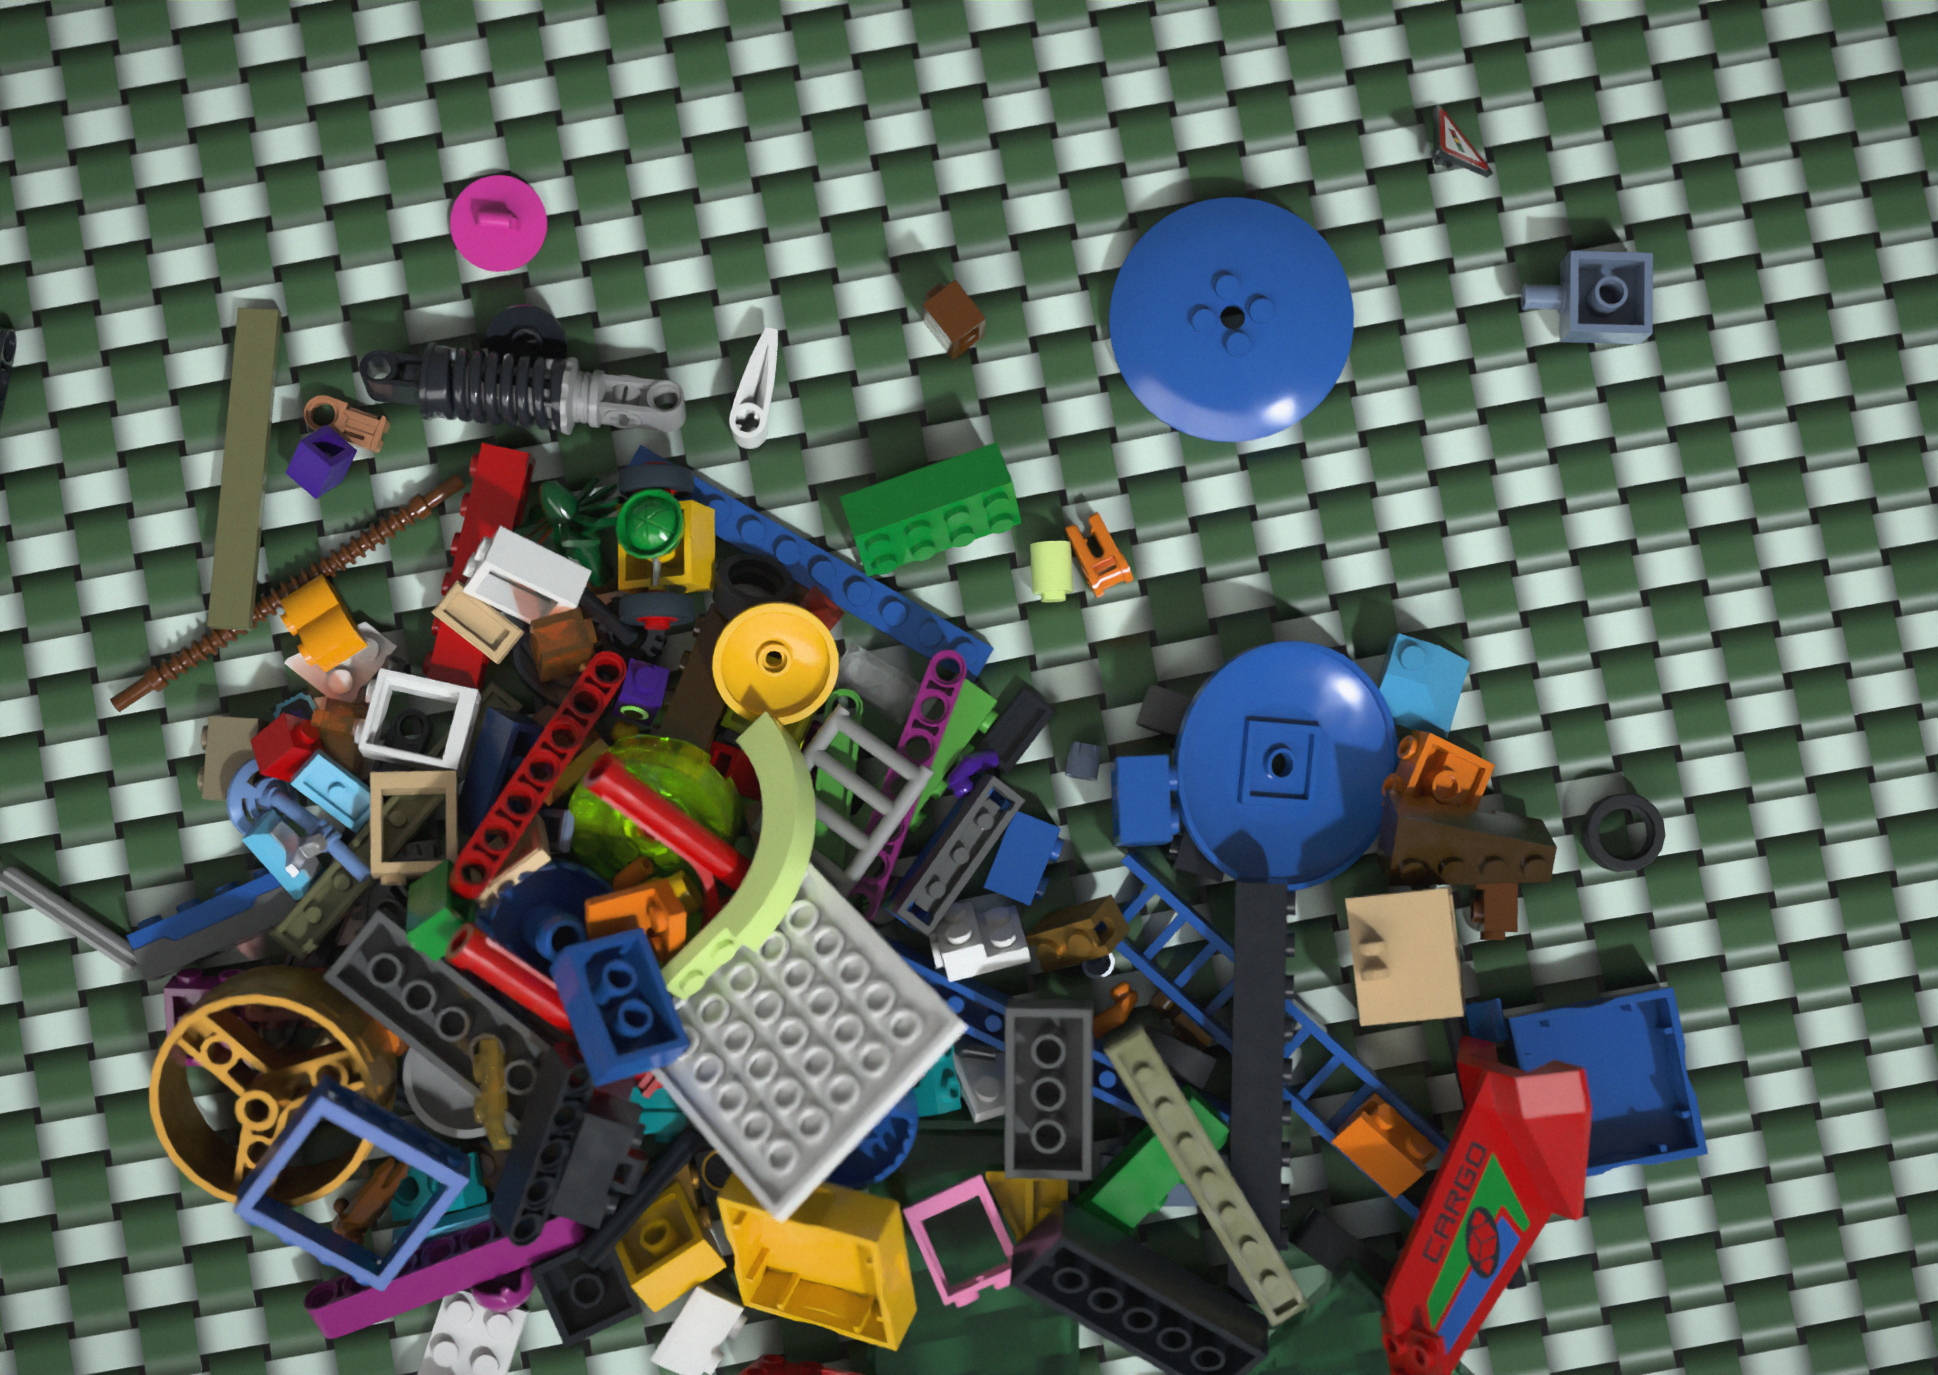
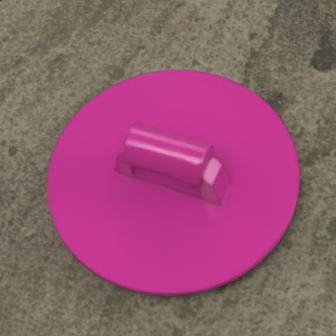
[450,175,547,272]

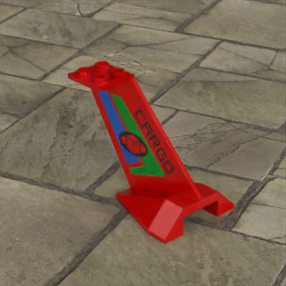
[1379,1036,1592,1375]

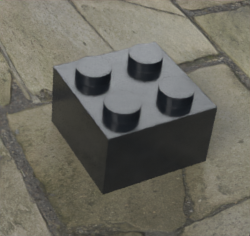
[530,1240,647,1348]

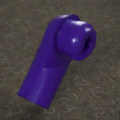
[947,748,999,799]

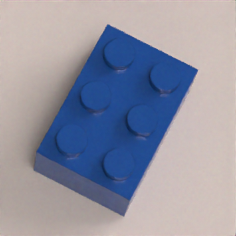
[1110,755,1179,847]
[549,927,690,1086]

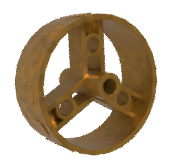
[149,965,398,1208]

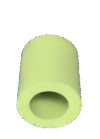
[1030,541,1074,602]

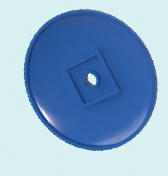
[1109,197,1354,442]
[1173,641,1399,890]

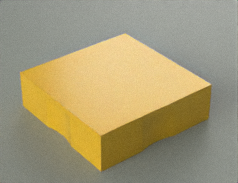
[718,1171,917,1351]

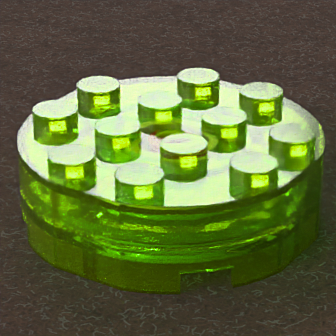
[569,734,741,894]

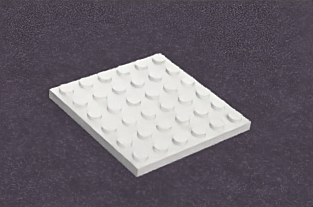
[650,862,968,1222]

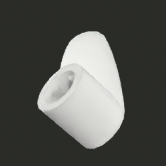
[729,327,778,449]

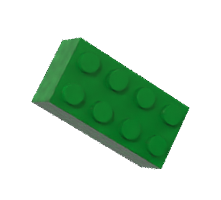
[840,442,1021,577]

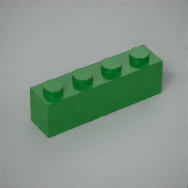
[1071,1084,1230,1238]

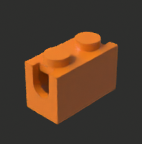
[1331,1093,1439,1199]

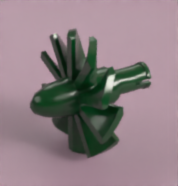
[513,478,626,587]

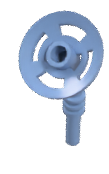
[227,757,371,883]

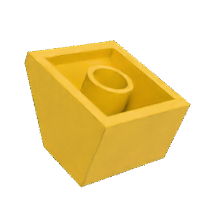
[615,1181,727,1313]

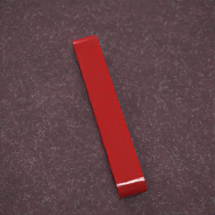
[449,651,627,900]

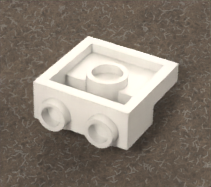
[929,901,1031,982]

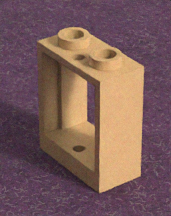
[370,771,459,886]

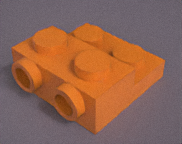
[1381,730,1495,810]

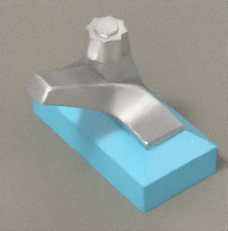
[241,809,328,901]

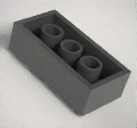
[1005,998,1094,1180]

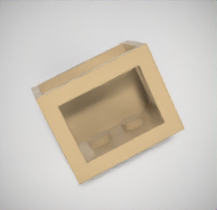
[1345,886,1466,1026]

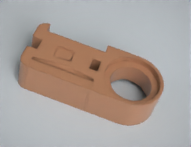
[304,395,390,453]

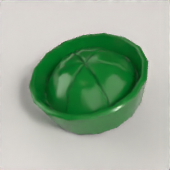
[615,488,685,559]

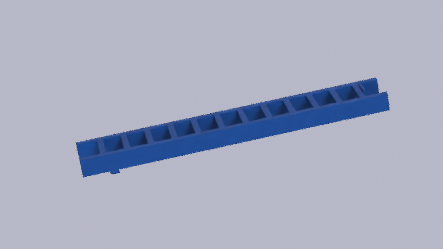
[1085,851,1451,1221]

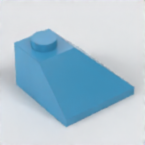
[1376,633,1470,740]

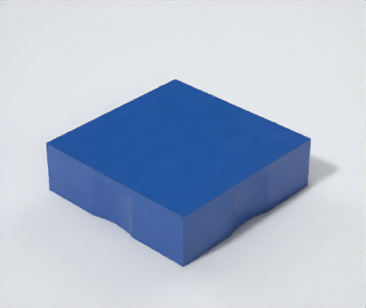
[1504,986,1708,1177]

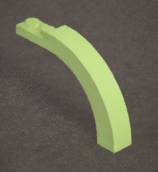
[661,711,816,1001]

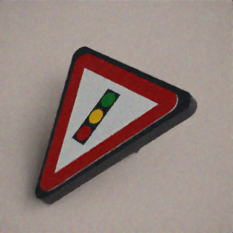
[1430,105,1493,178]

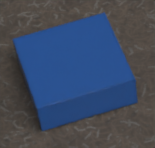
[1465,998,1509,1043]

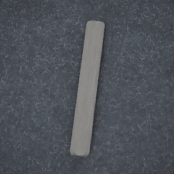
[0,866,139,970]

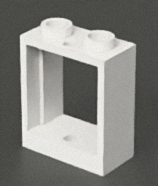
[462,526,592,635]
[354,668,482,778]

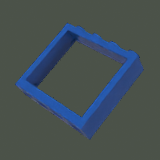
[233,1075,472,1292]

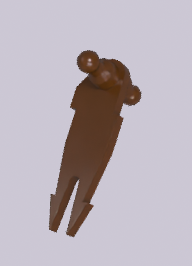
[331,1156,409,1247]

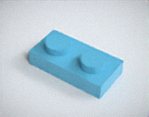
[290,748,384,833]

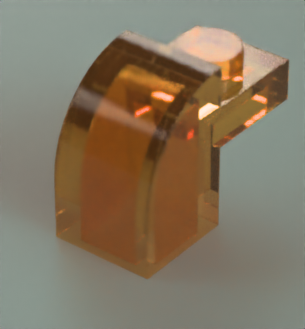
[310,697,369,775]

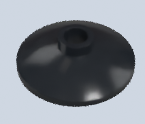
[486,304,568,365]

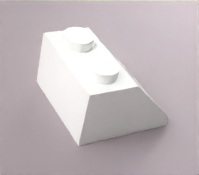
[650,1278,748,1375]

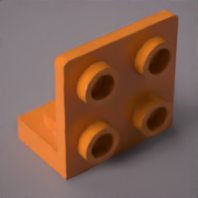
[585,878,686,968]

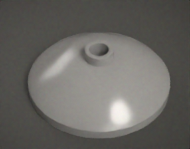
[403,1047,507,1138]

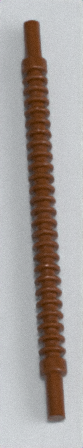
[110,473,466,712]

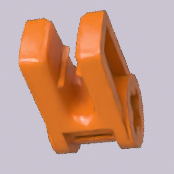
[1064,512,1134,598]

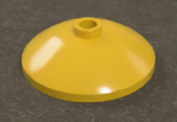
[712,602,839,725]

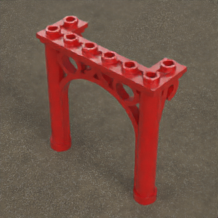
[445,751,752,1099]

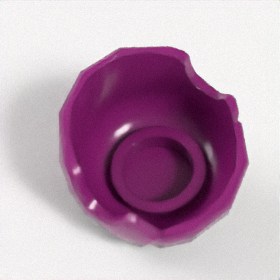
[471,1264,536,1312]

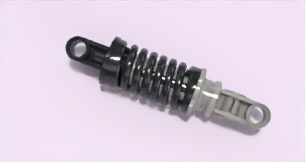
[359,342,686,435]

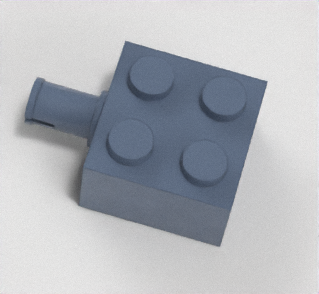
[1521,251,1653,344]

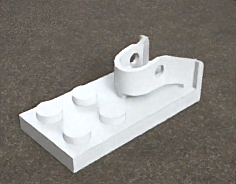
[417,1289,530,1375]

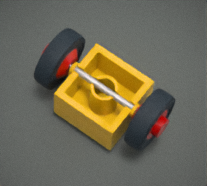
[618,461,715,630]

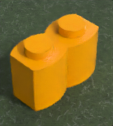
[280,574,368,673]

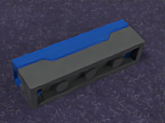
[882,773,1025,936]
[127,867,300,982]

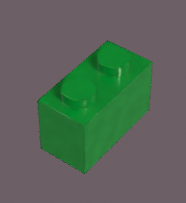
[405,858,476,962]

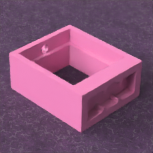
[903,1172,1014,1308]

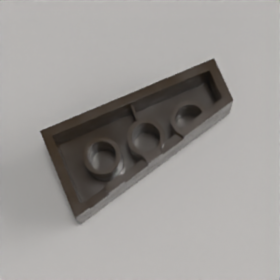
[646,603,730,791]
[1376,789,1557,886]

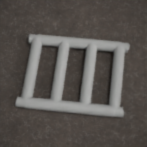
[751,704,934,898]

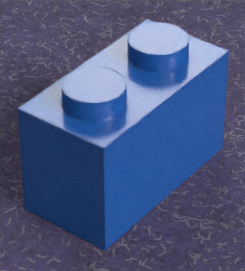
[984,811,1065,906]

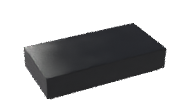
[974,686,1057,776]

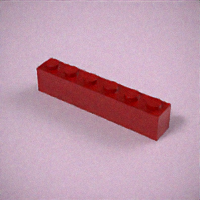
[423,443,536,694]

